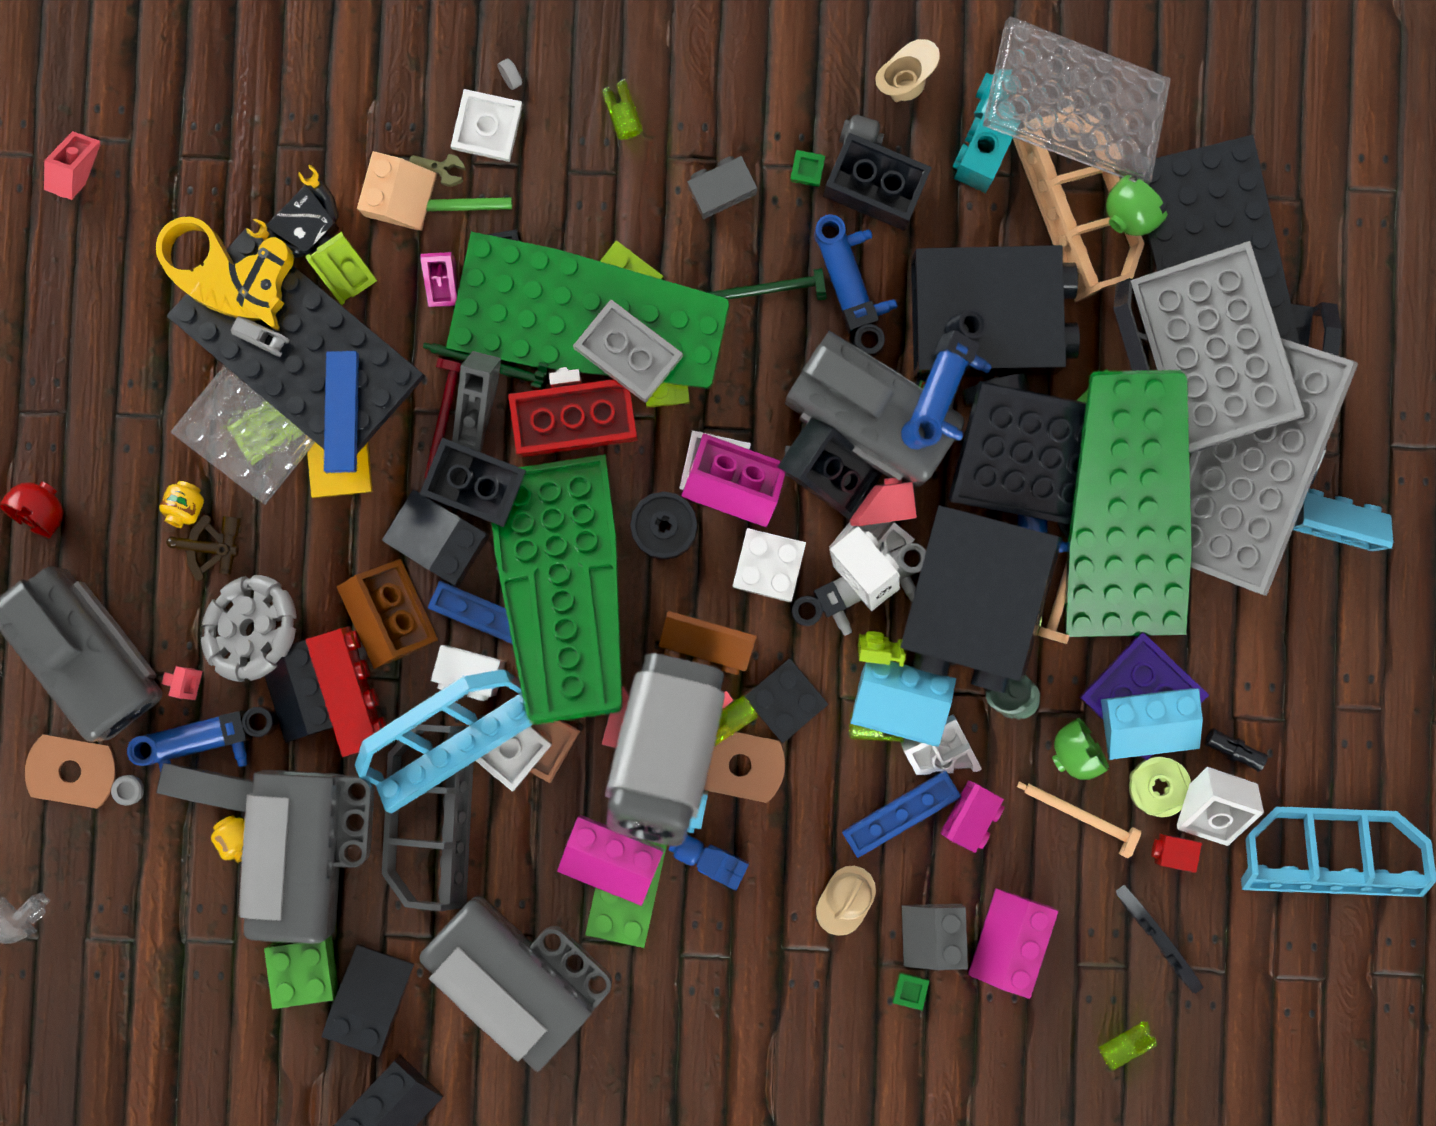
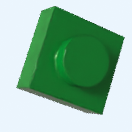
[790,150,825,187]
[892,972,930,1011]

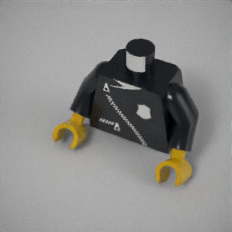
[246,165,340,258]

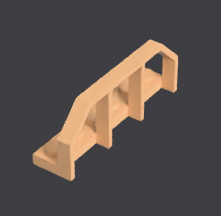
[1013,112,1144,302]

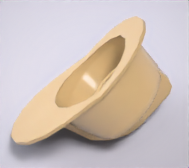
[875,40,940,103]
[816,866,876,936]

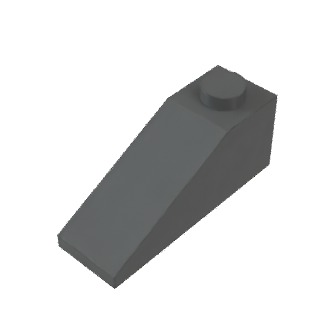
[452,351,501,452]

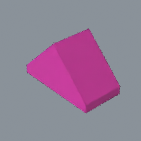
[420,252,458,307]

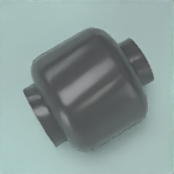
[839,115,885,146]

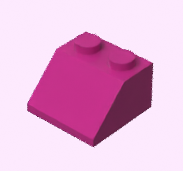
[940,780,1005,853]

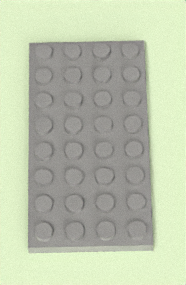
[1189,338,1358,596]

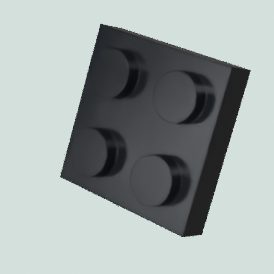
[744,658,829,743]

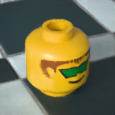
[159,481,204,528]

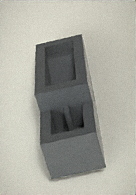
[156,763,253,812]

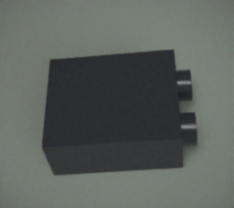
[911,245,1080,378]
[900,505,1063,693]

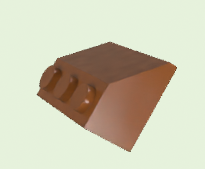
[337,559,438,669]
[659,611,756,675]

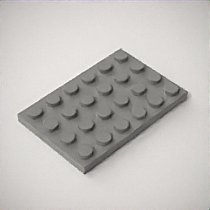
[1130,241,1305,452]

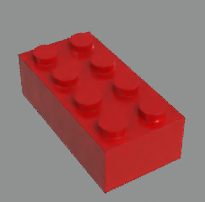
[508,379,638,458]
[305,626,387,757]

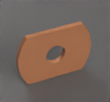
[704,728,785,803]
[25,734,116,809]

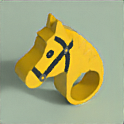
[156,217,294,331]

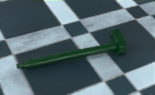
[706,268,826,301]
[423,342,549,391]

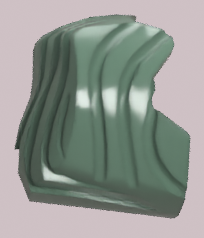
[986,675,1040,720]

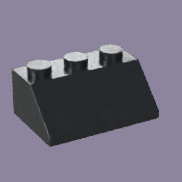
[823,132,932,231]
[265,640,333,743]
[333,1055,443,1126]

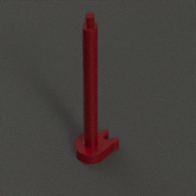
[424,358,462,478]

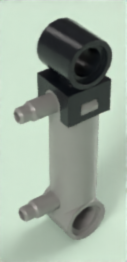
[791,543,926,636]

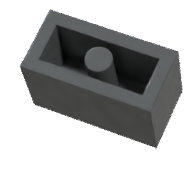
[687,156,757,220]

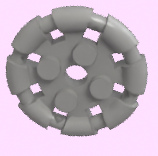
[201,575,297,682]

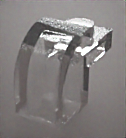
[0,892,50,944]

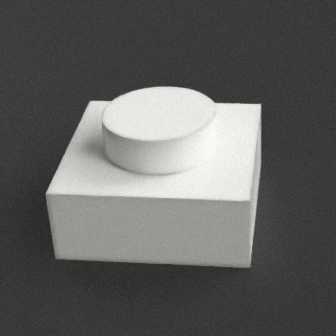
[549,367,582,388]

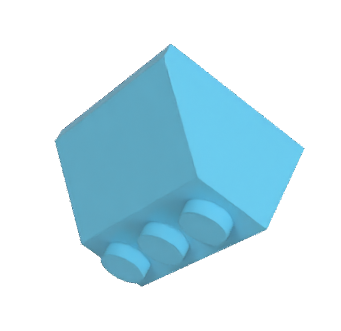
[1293,488,1393,551]
[850,661,956,747]
[1101,688,1203,760]

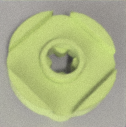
[1129,756,1191,817]

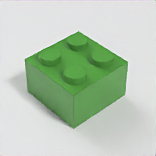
[264,935,339,1009]

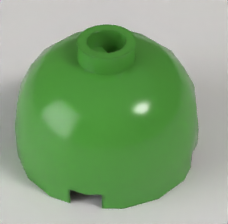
[1106,175,1167,236]
[1052,718,1109,780]

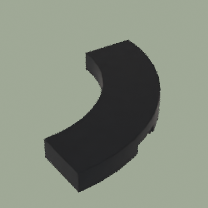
[1116,885,1204,994]

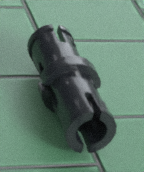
[1204,728,1268,772]

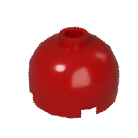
[0,482,63,538]

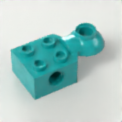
[952,70,1020,193]

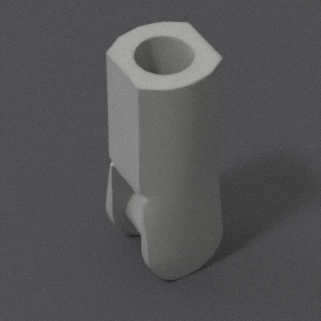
[231,316,289,357]

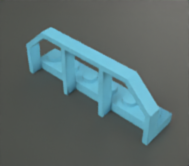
[355,669,533,814]
[1241,806,1436,897]

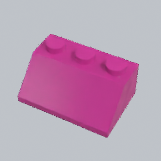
[681,433,785,528]
[557,815,664,906]
[968,888,1058,999]

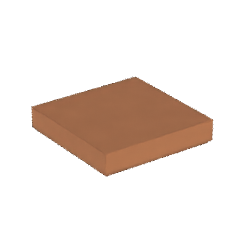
[530,720,581,783]

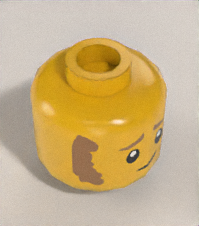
[211,815,245,863]

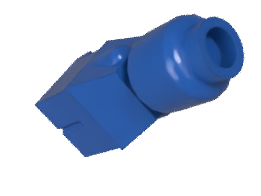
[668,834,749,891]

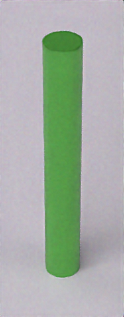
[426,197,512,211]

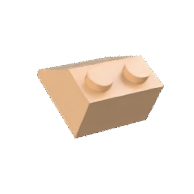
[357,151,437,231]

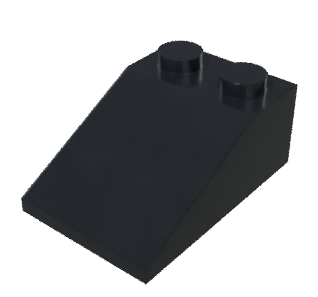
[778,417,883,520]
[420,438,527,527]
[382,489,490,587]
[321,944,415,1057]

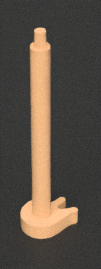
[1037,562,1069,644]
[1017,781,1142,859]

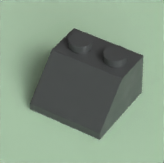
[901,903,968,970]

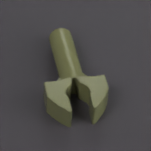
[409,154,466,187]

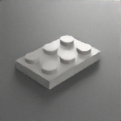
[573,300,683,403]

